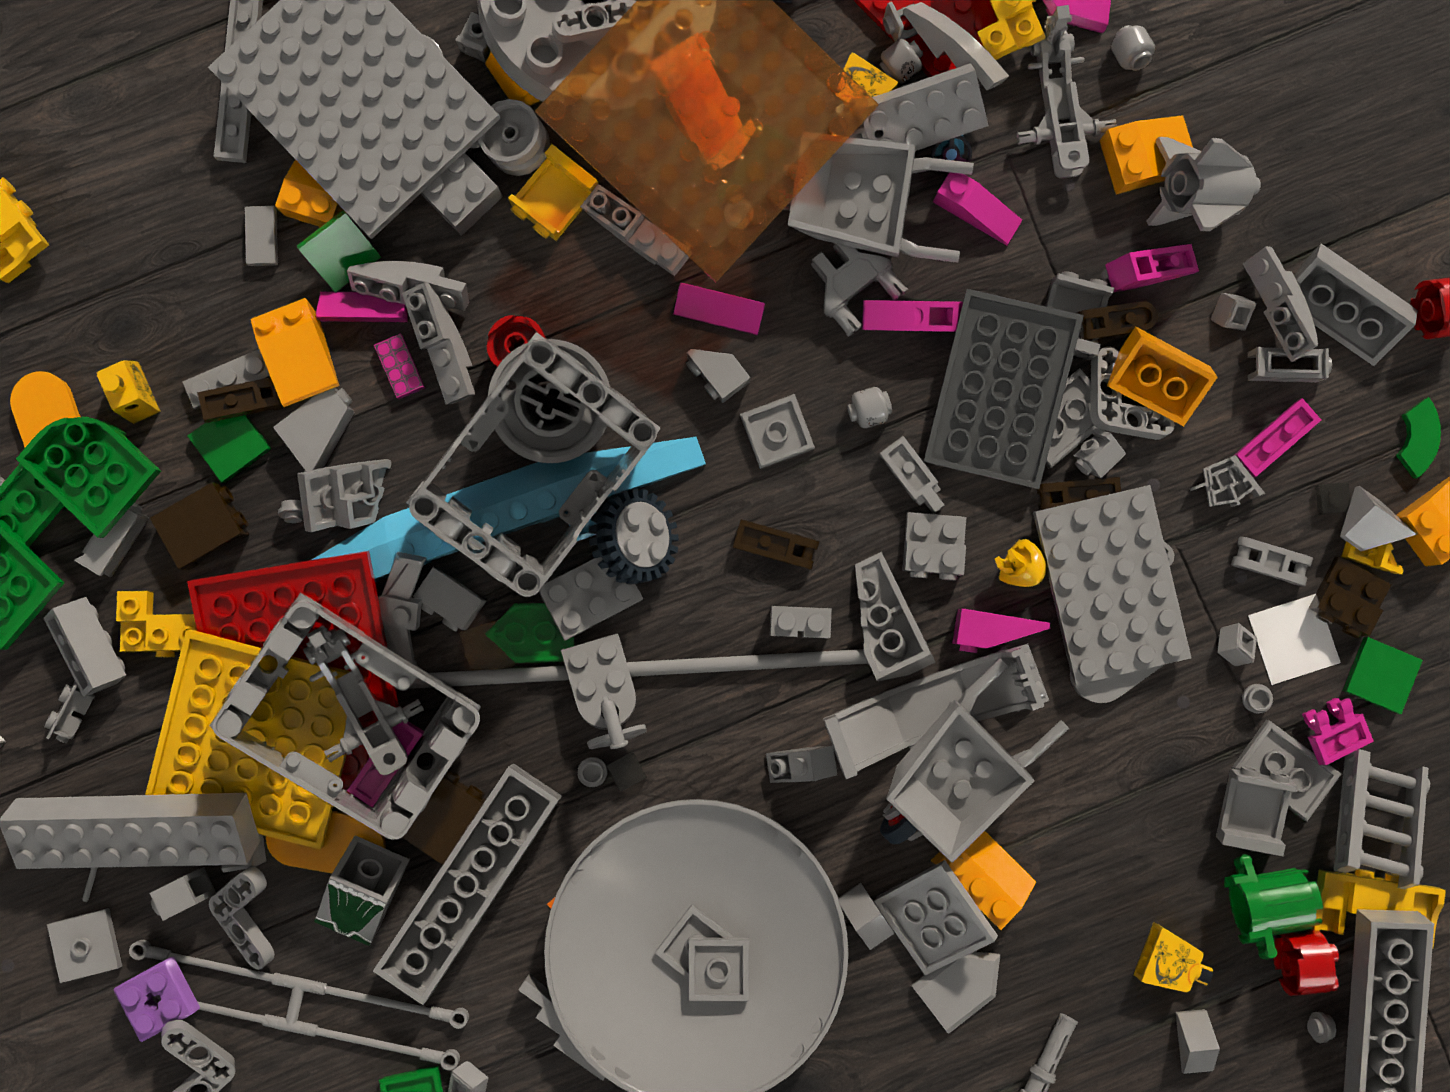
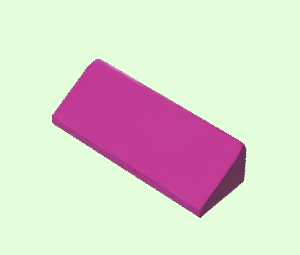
[673,283,765,335]
[316,292,408,322]

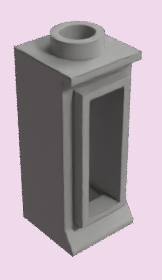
[1248,347,1332,383]
[75,503,149,577]

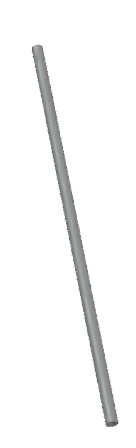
[395,649,869,690]

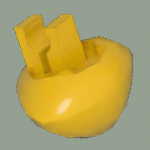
[995,539,1046,587]

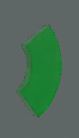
[1396,397,1441,479]

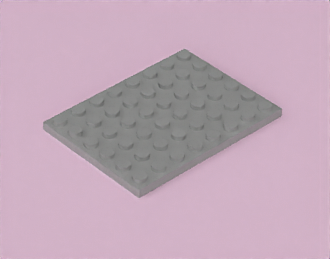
[208,0,501,239]

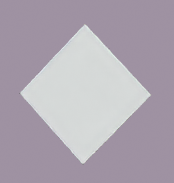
[1248,594,1341,685]

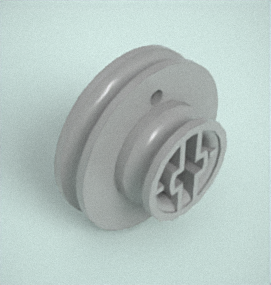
[488,339,610,463]

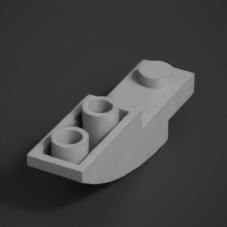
[580,184,692,276]
[1243,246,1318,362]
[347,261,469,311]
[402,282,475,404]

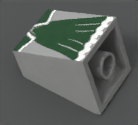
[314,835,410,946]

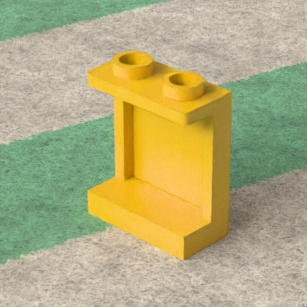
[508,144,598,241]

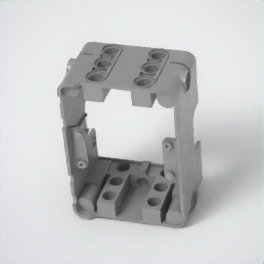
[406,332,660,597]
[209,593,481,840]

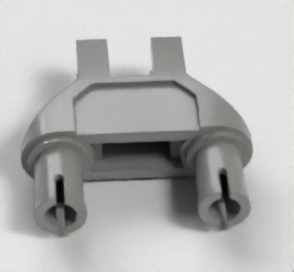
[811,243,908,337]

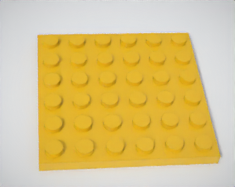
[145,629,367,850]

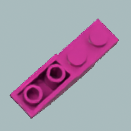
[862,300,963,332]

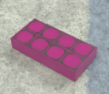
[374,333,425,399]

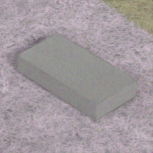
[245,206,278,266]

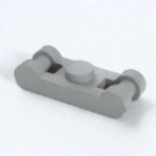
[1231,537,1313,587]

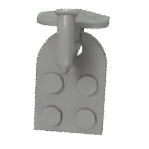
[561,633,647,749]

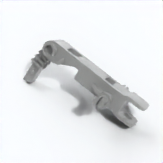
[1016,5,1117,178]
[303,625,424,775]

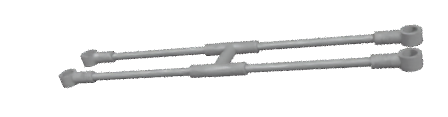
[129,940,469,1070]

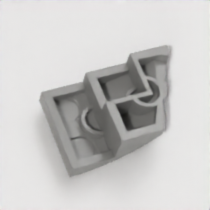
[297,459,391,532]

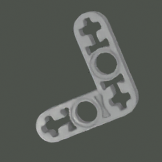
[552,0,638,43]
[1090,347,1175,440]
[209,866,275,969]
[161,1019,235,1092]

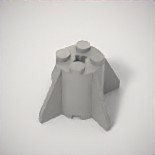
[1146,137,1261,231]

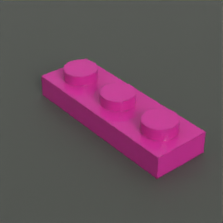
[1233,398,1321,478]
[347,722,424,807]

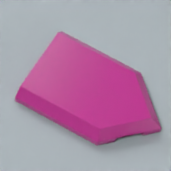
[1042,0,1111,33]

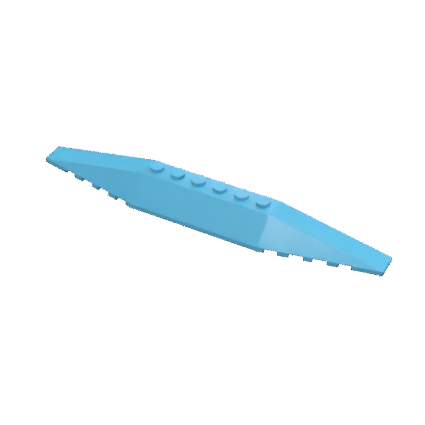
[312,437,706,582]

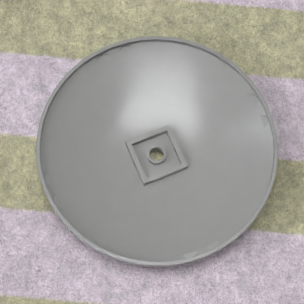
[544,799,848,1092]

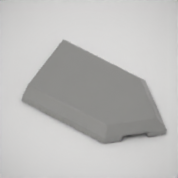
[912,951,1000,1034]

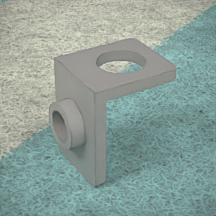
[883,1,918,42]

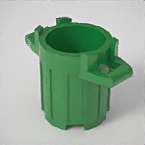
[1224,854,1323,959]

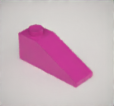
[933,172,1022,246]
[1105,244,1199,292]
[952,609,1050,653]

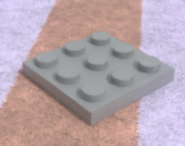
[873,860,998,975]

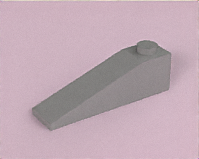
[855,552,935,681]

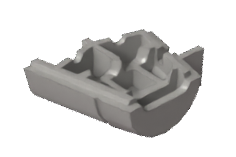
[1189,455,1265,507]

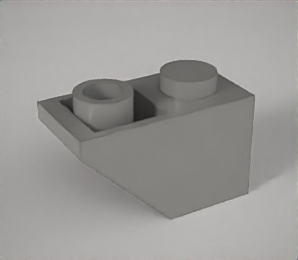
[686,349,751,403]
[766,746,837,783]

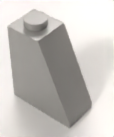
[273,388,355,471]

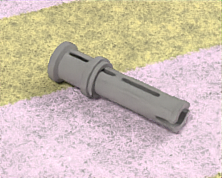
[1019,1013,1078,1092]

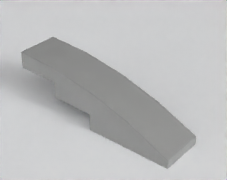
[902,2,1009,90]
[518,974,605,1081]

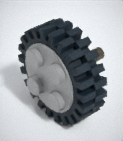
[589,489,679,584]

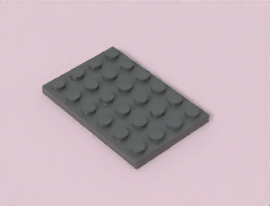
[923,289,1084,489]

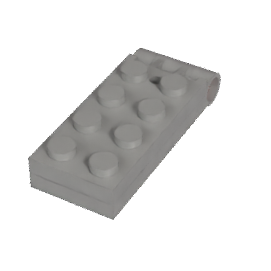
[833,63,989,151]

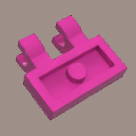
[1302,698,1374,765]

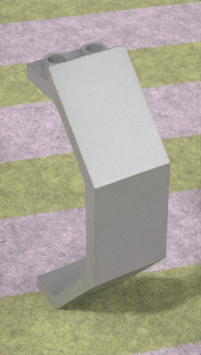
[823,644,1049,779]

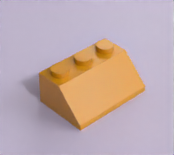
[1107,326,1218,427]
[931,831,1036,930]

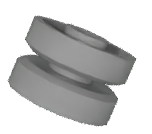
[478,99,550,176]

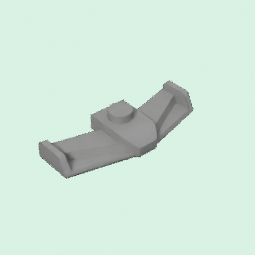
[378,552,427,665]

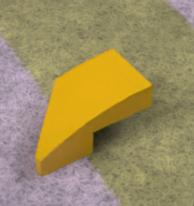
[1341,541,1403,574]

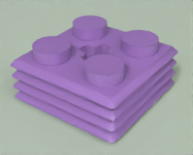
[114,956,200,1042]

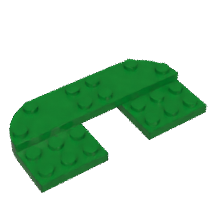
[0,416,161,650]

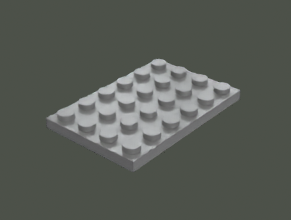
[1033,485,1191,685]

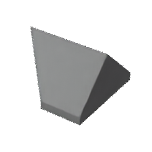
[1340,486,1417,551]

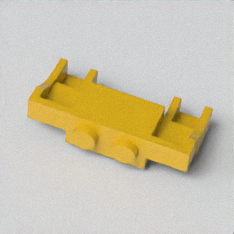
[978,0,1045,60]
[0,177,49,283]
[116,591,197,657]
[1312,869,1446,948]

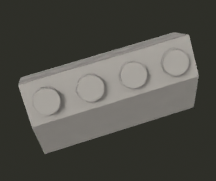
[1294,244,1418,366]

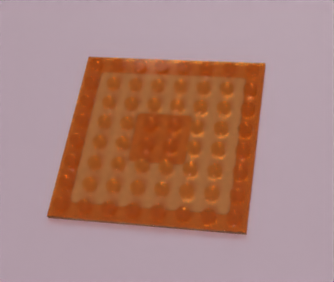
[535,0,879,283]

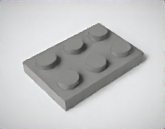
[539,557,643,641]

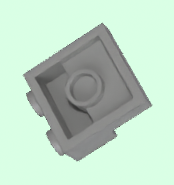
[902,512,966,581]

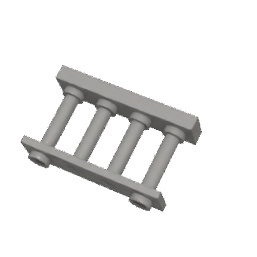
[1334,749,1430,889]

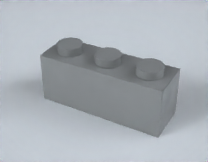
[44,597,126,697]

